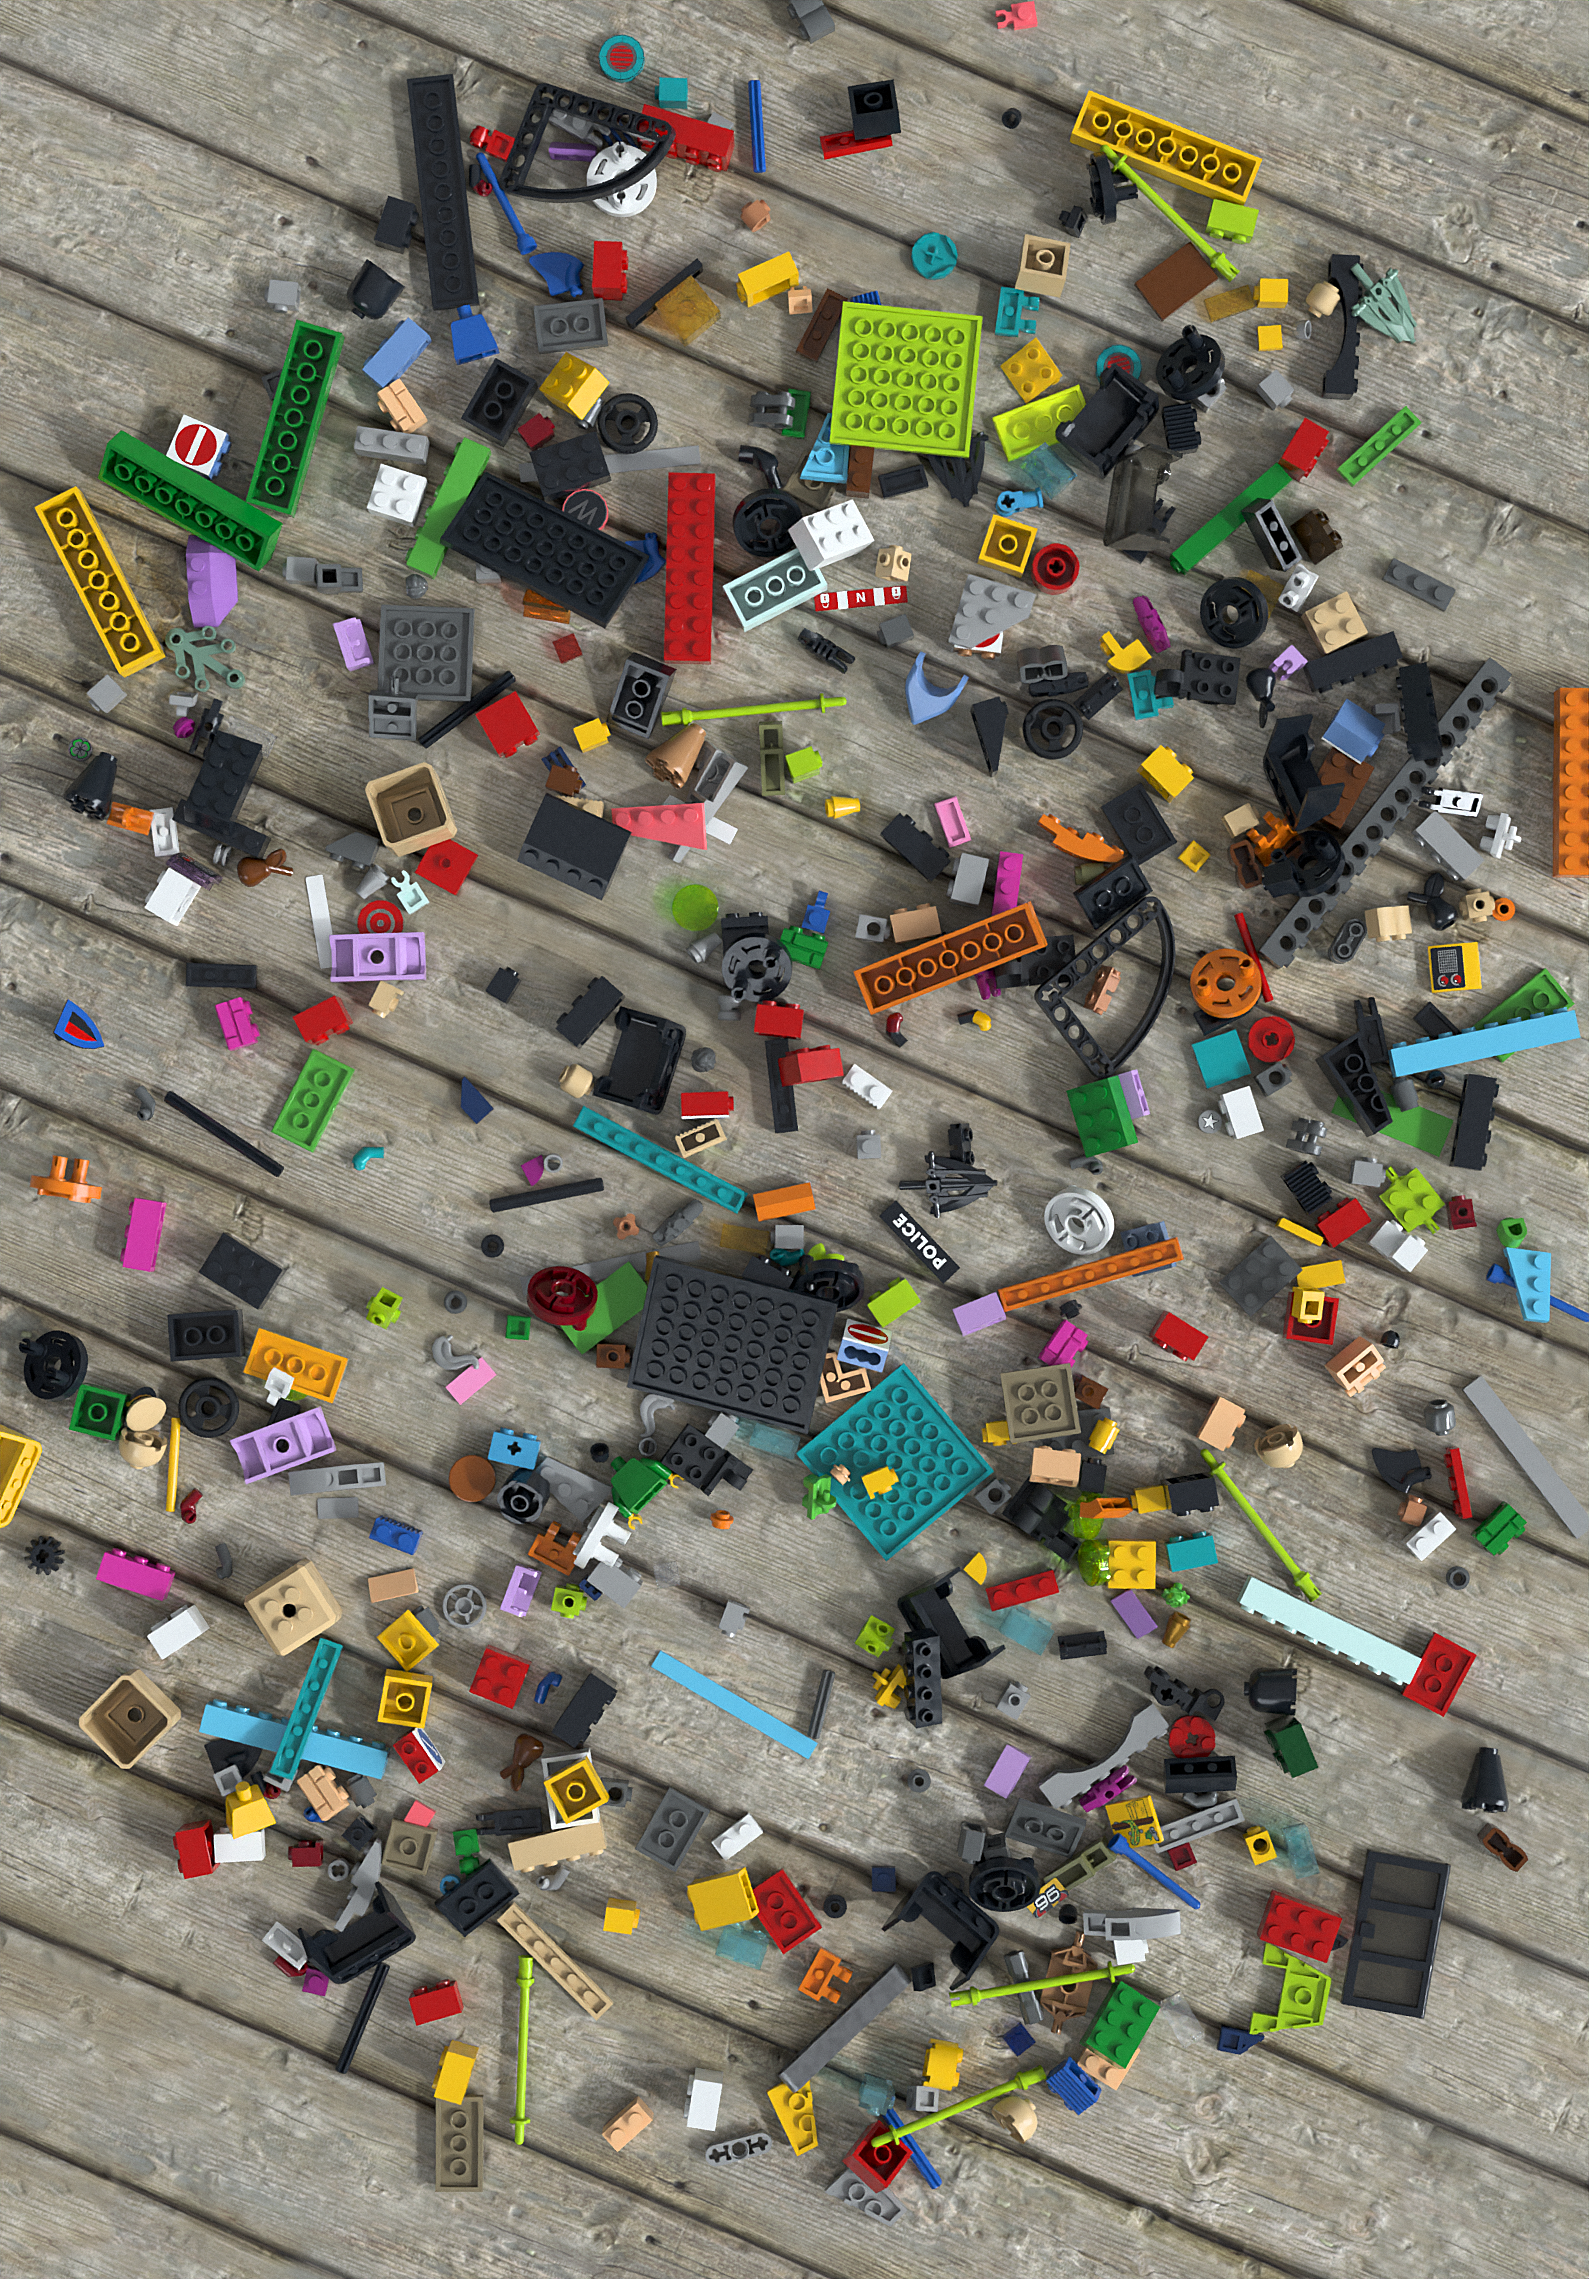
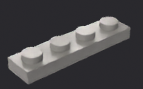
[1153,1797,1245,1853]

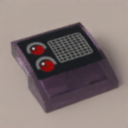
[166,853,223,891]

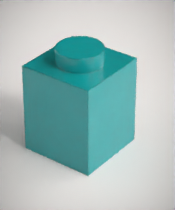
[655,77,688,109]

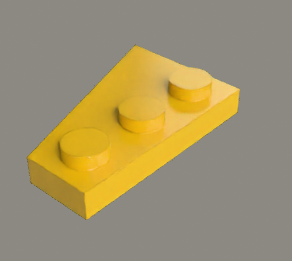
[766,2080,818,2156]

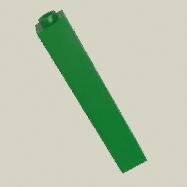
[1169,462,1292,576]

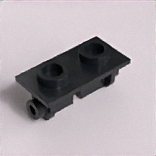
[1073,672,1123,720]
[948,1123,975,1166]
[1058,1631,1107,1660]

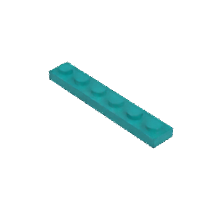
[270,1638,343,1781]

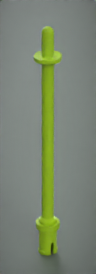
[1100,145,1240,282]
[661,693,847,727]
[1200,1449,1322,1602]
[509,1955,535,2145]
[949,1961,1135,2008]
[871,2065,1046,2147]

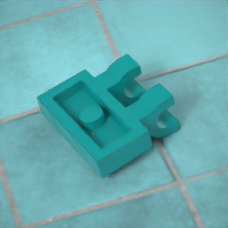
[995,287,1040,338]
[1127,670,1174,721]

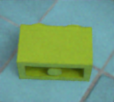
[1205,199,1259,244]
[785,746,823,784]
[866,1277,921,1328]

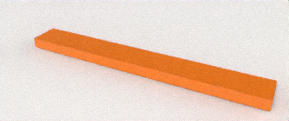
[998,1237,1184,1312]

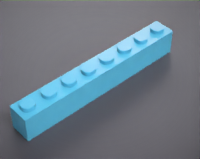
[1388,1007,1581,1078]
[199,1699,391,1779]

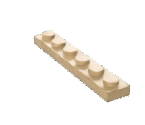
[497,1902,613,2021]

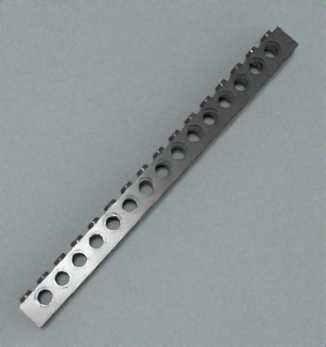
[1257,657,1512,970]

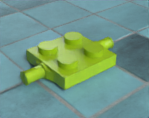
[1379,1166,1445,1234]

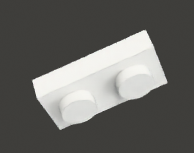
[149,807,180,857]
[711,1813,763,1861]
[262,1922,308,1970]

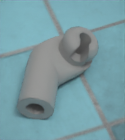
[536,1865,571,1891]

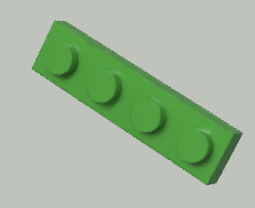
[1336,406,1422,487]

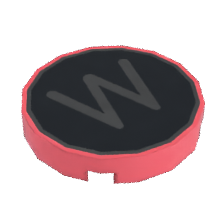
[562,489,609,530]

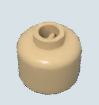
[1306,281,1341,318]
[558,1064,594,1098]

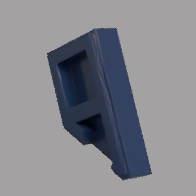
[461,1077,494,1124]
[1216,2025,1265,2055]

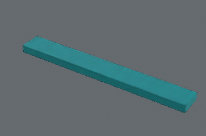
[573,1106,748,1214]

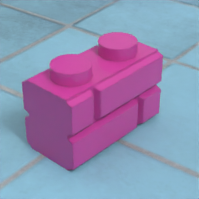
[214,997,260,1051]
[1038,1319,1089,1368]

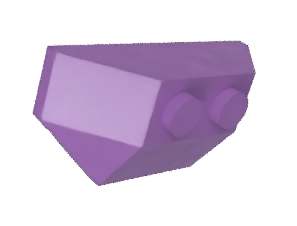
[186,535,238,629]

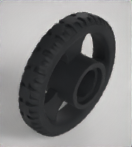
[598,393,658,454]
[1023,699,1083,760]
[178,1377,240,1438]

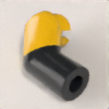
[957,1009,991,1031]

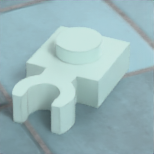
[391,870,429,914]

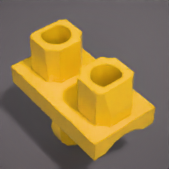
[872,1664,906,1709]

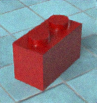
[1314,1197,1372,1248]
[408,1979,464,2026]

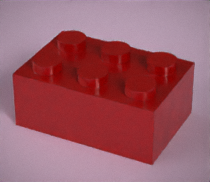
[1256,1889,1342,1963]

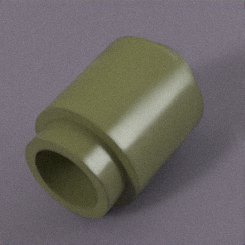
[1074,862,1108,887]

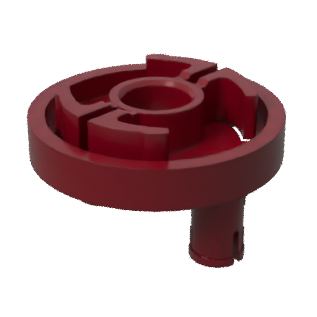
[526,1266,598,1331]

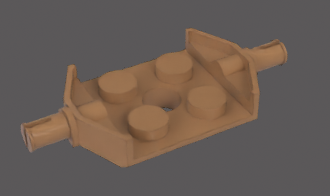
[1039,1931,1098,2035]

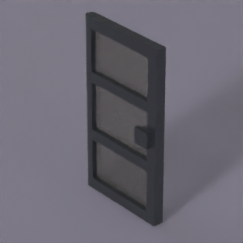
[1340,1849,1451,2019]

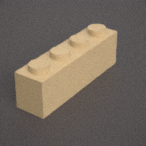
[508,1817,607,1873]

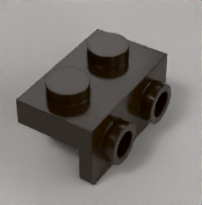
[1290,508,1343,565]

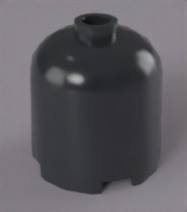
[346,259,405,320]
[1244,1667,1297,1716]

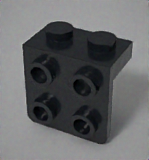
[721,912,769,967]

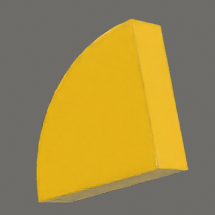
[963,1552,987,1585]

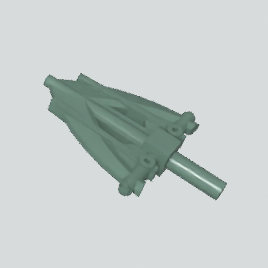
[1350,263,1417,344]

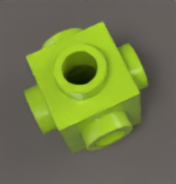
[366,1287,403,1330]
[551,1583,588,1619]
[855,1615,895,1658]

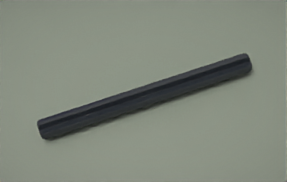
[164,1091,284,1177]

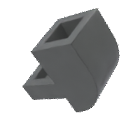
[316,564,363,595]

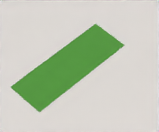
[1331,1090,1454,1157]

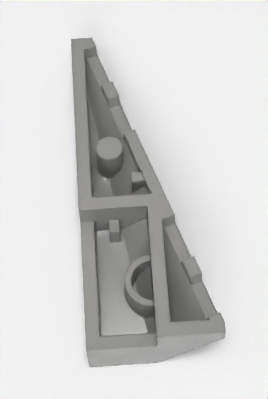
[669,741,748,863]

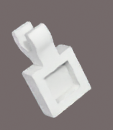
[264,1367,294,1406]

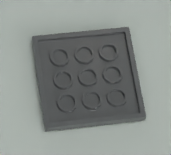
[377,605,475,702]

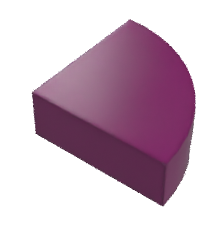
[521,1155,544,1186]

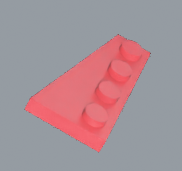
[611,803,707,850]

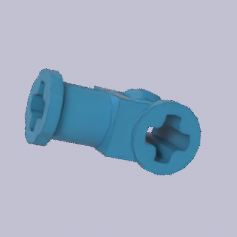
[995,487,1043,517]

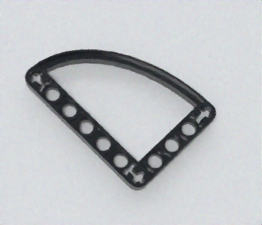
[499,83,676,203]
[1034,896,1176,1079]

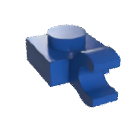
[802,891,830,934]

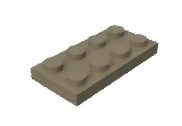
[435,2095,484,2192]

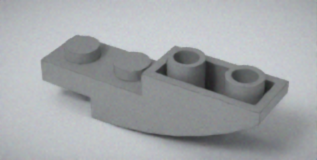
[289,1462,386,1496]
[334,1838,383,1932]
[1083,1907,1181,1941]

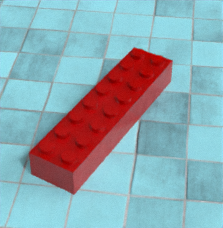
[664,472,716,665]

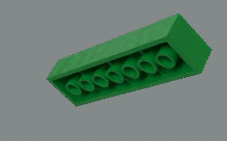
[245,320,345,518]
[98,430,283,572]

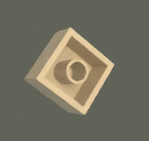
[1015,234,1071,298]
[1301,591,1368,657]

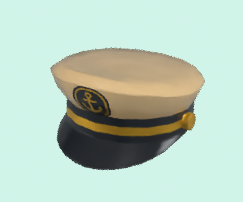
[123,1387,166,1432]

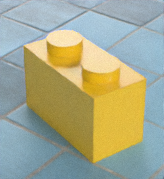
[603,1898,640,1935]

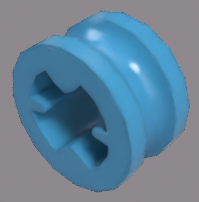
[440,1874,461,1895]

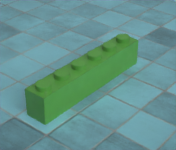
[405,437,492,580]

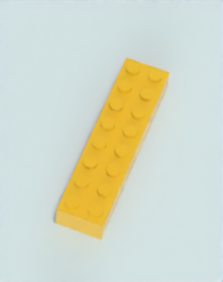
[1069,90,1262,206]
[34,486,166,678]

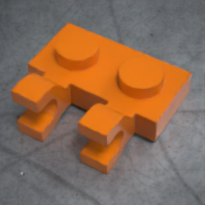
[1246,811,1297,867]
[527,1520,582,1576]
[798,1947,853,2004]

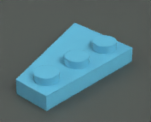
[800,413,849,484]
[1503,1247,1551,1323]

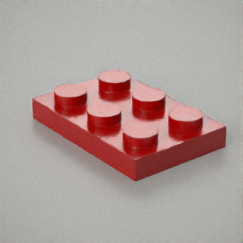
[1401,1632,1477,1717]
[752,1868,822,1954]

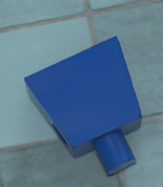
[451,305,500,365]

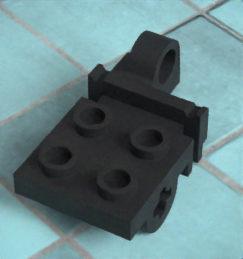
[1154,649,1241,705]
[994,934,1077,989]
[660,1423,753,1497]
[1002,1476,1082,1563]
[1144,1665,1225,1721]

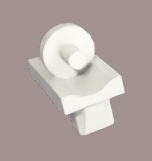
[1278,564,1319,612]
[1480,813,1521,859]

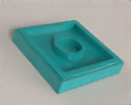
[1191,1029,1251,1089]

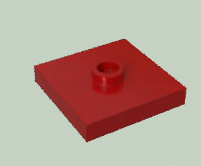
[414,839,479,896]

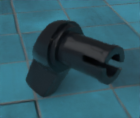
[739,445,783,489]

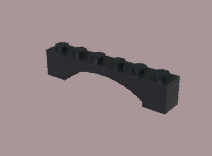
[1322,254,1364,400]

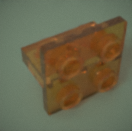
[522,589,571,624]

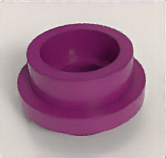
[173,717,196,738]

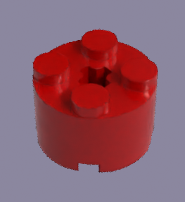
[1031,543,1080,595]

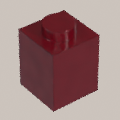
[517,412,555,451]

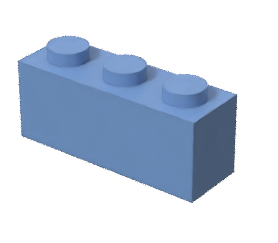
[362,317,432,390]

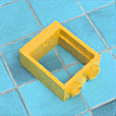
[736,251,799,308]

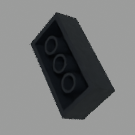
[184,730,263,835]

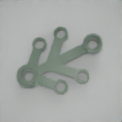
[165,626,245,692]

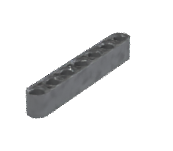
[777,1962,912,2093]

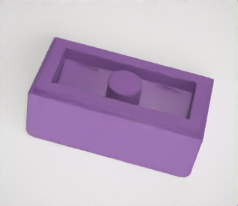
[549,142,597,162]
[1110,1589,1157,1639]

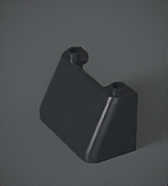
[1055,363,1159,479]
[593,1006,686,1115]

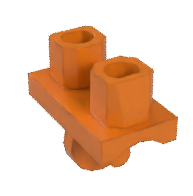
[106,802,154,835]

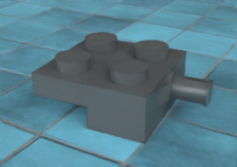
[368,676,418,741]

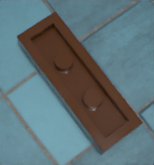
[796,288,848,363]

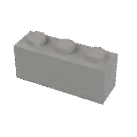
[354,426,430,465]
[1411,810,1484,882]

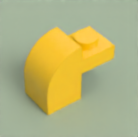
[1099,631,1152,674]

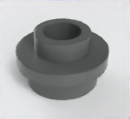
[444,1290,467,1314]
[1446,1566,1470,1590]
[907,1769,931,1793]

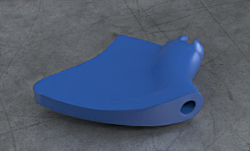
[529,252,585,297]
[625,532,666,584]

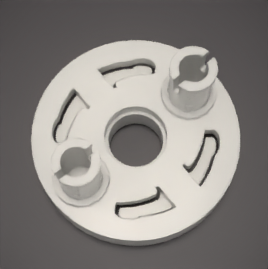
[587,142,657,217]
[1044,1185,1114,1255]
[572,1502,631,1569]

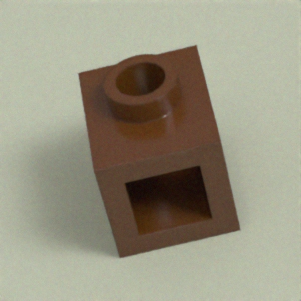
[545,764,583,797]
[596,1343,631,1369]
[1073,1375,1108,1409]

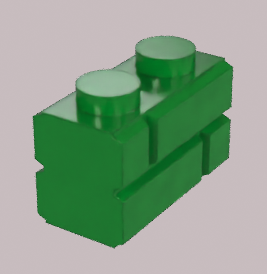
[780,925,829,970]
[1471,1501,1527,1556]

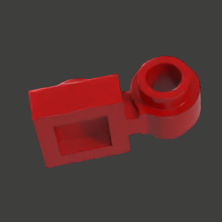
[469,125,515,162]

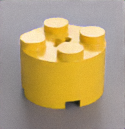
[922,2038,963,2091]

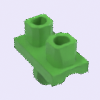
[802,1474,837,1520]

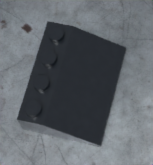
[517,793,632,901]

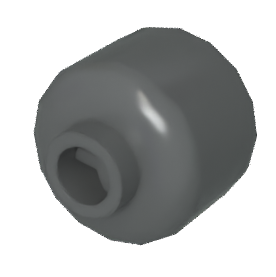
[1424,1399,1456,1436]

